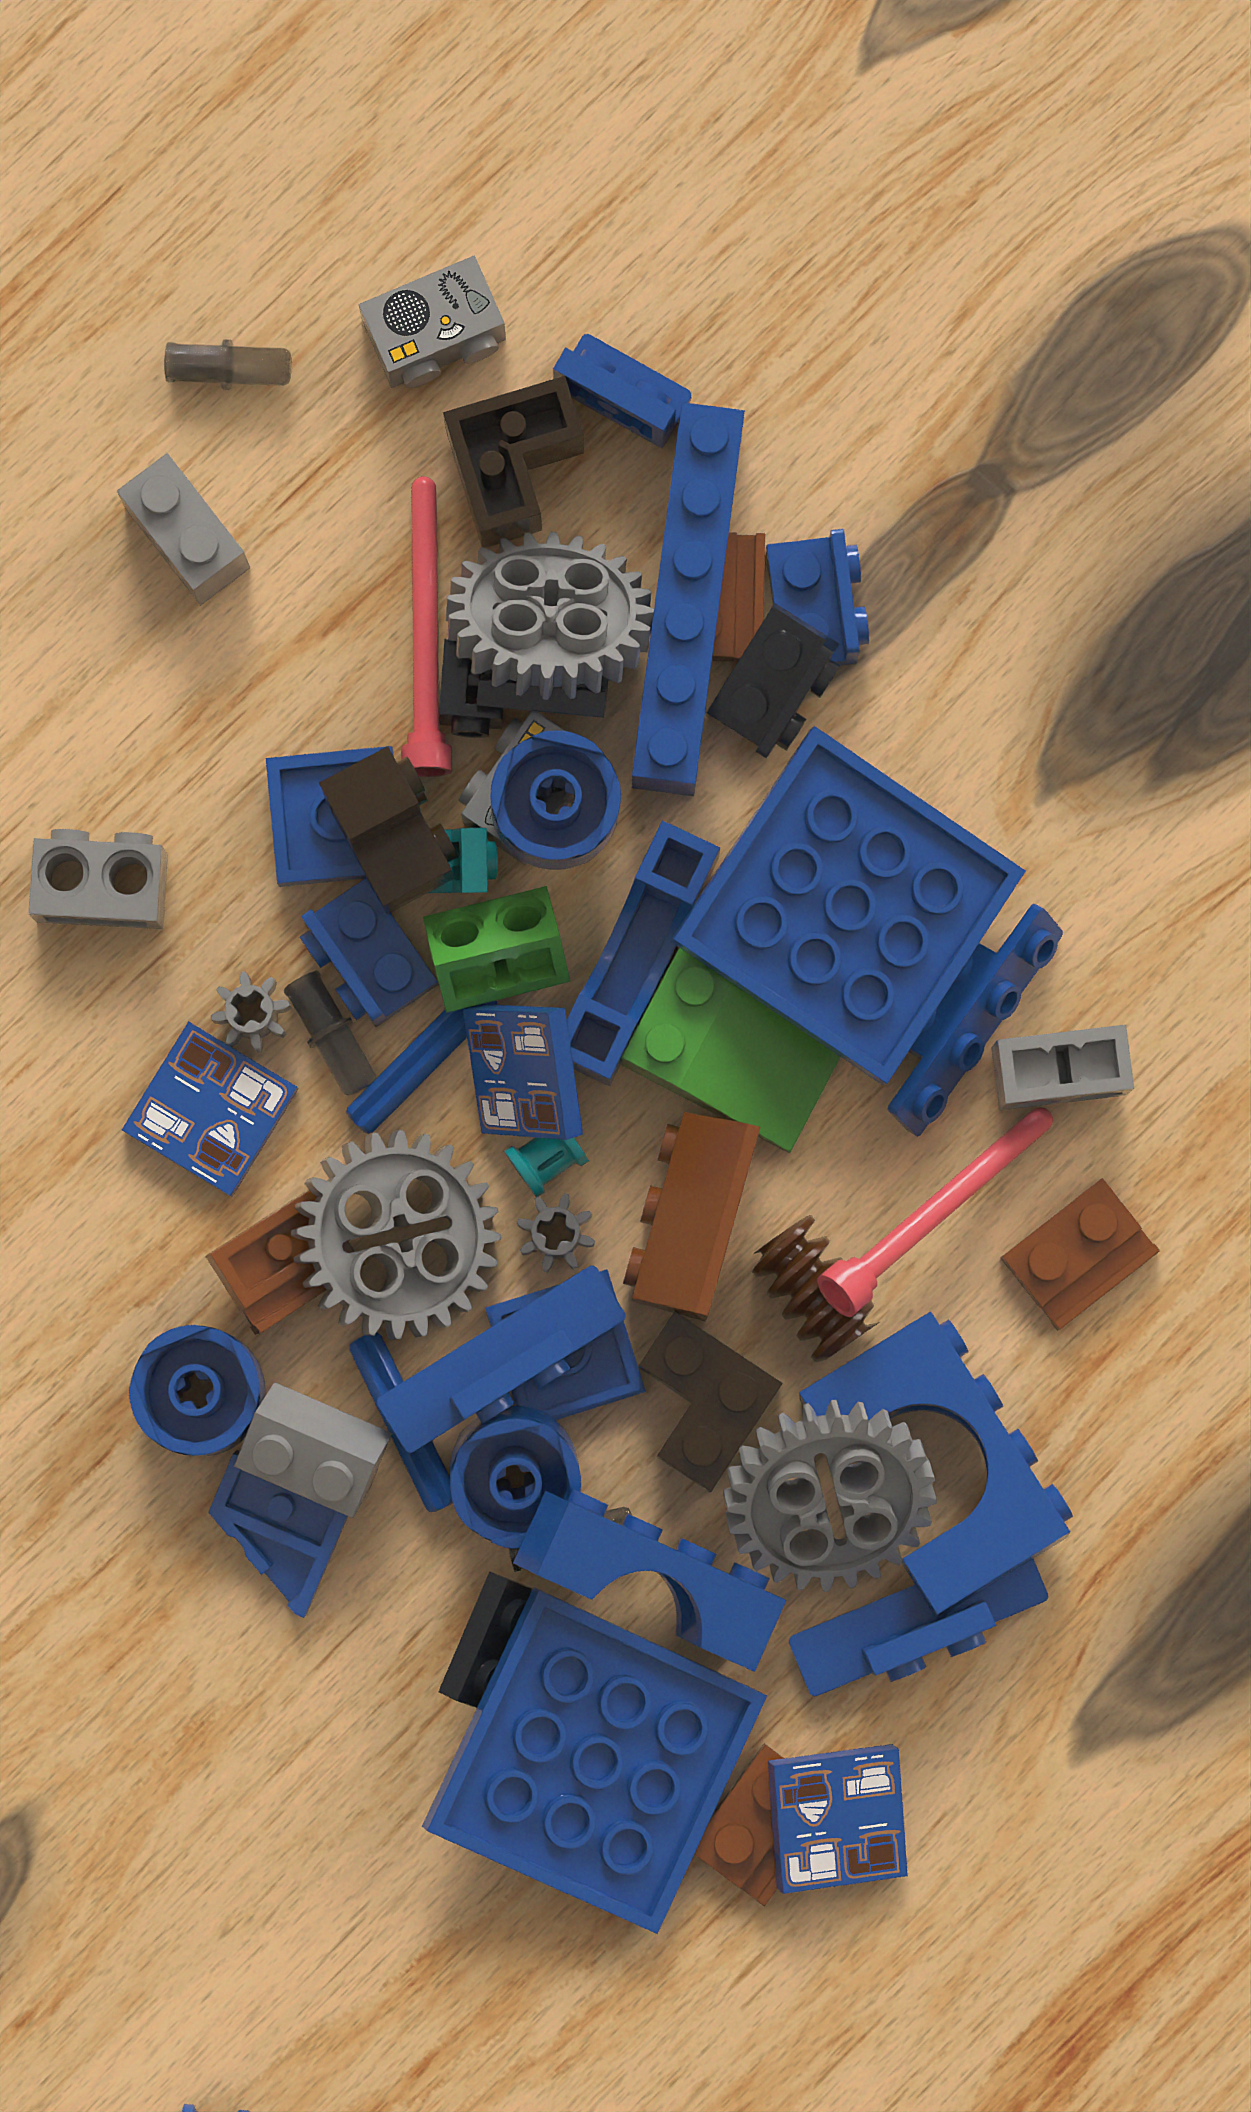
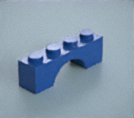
[567,820,720,1086]
[513,1489,787,1672]

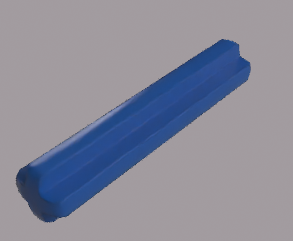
[346,1001,497,1134]
[349,1332,453,1512]

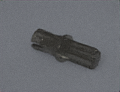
[164,339,292,390]
[283,970,376,1096]

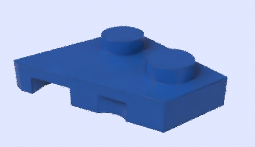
[208,1450,348,1618]

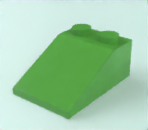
[621,948,840,1153]

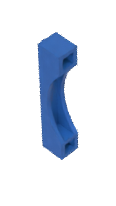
[632,402,745,796]

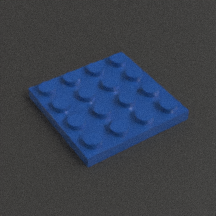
[670,726,1026,1085]
[422,1587,767,1934]

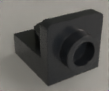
[439,639,503,738]

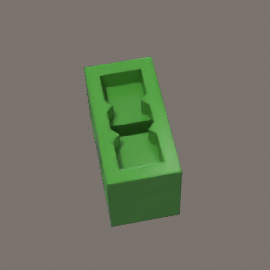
[423,886,571,1013]

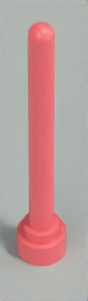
[401,476,452,777]
[817,1107,1053,1317]

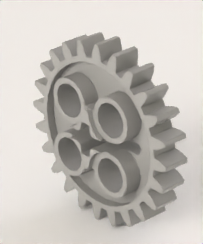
[446,532,654,700]
[291,1130,501,1340]
[723,1400,937,1592]

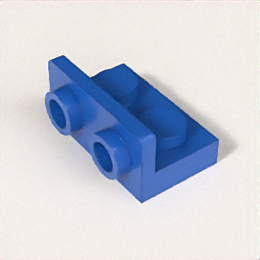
[553,334,692,449]
[766,529,869,666]
[299,878,439,1027]

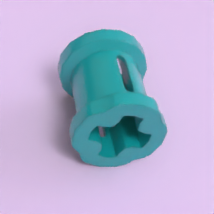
[504,1137,589,1197]

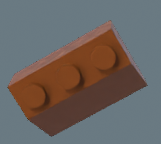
[623,1112,760,1322]

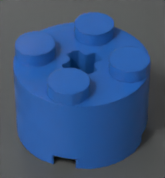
[490,730,621,870]
[129,1325,266,1456]
[450,1406,581,1549]

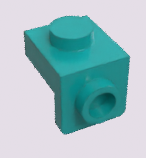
[429,828,498,893]

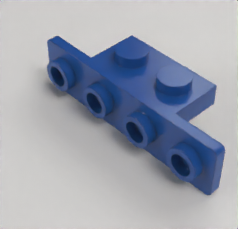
[888,904,1063,1136]
[377,1266,626,1453]
[789,1559,1048,1696]

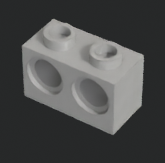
[29,829,168,929]
[991,1025,1134,1111]

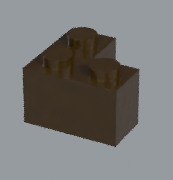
[443,376,584,548]
[319,746,458,914]
[638,1311,783,1492]

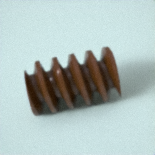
[752,1215,880,1362]

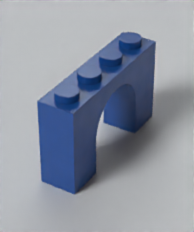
[799,1311,1073,1619]

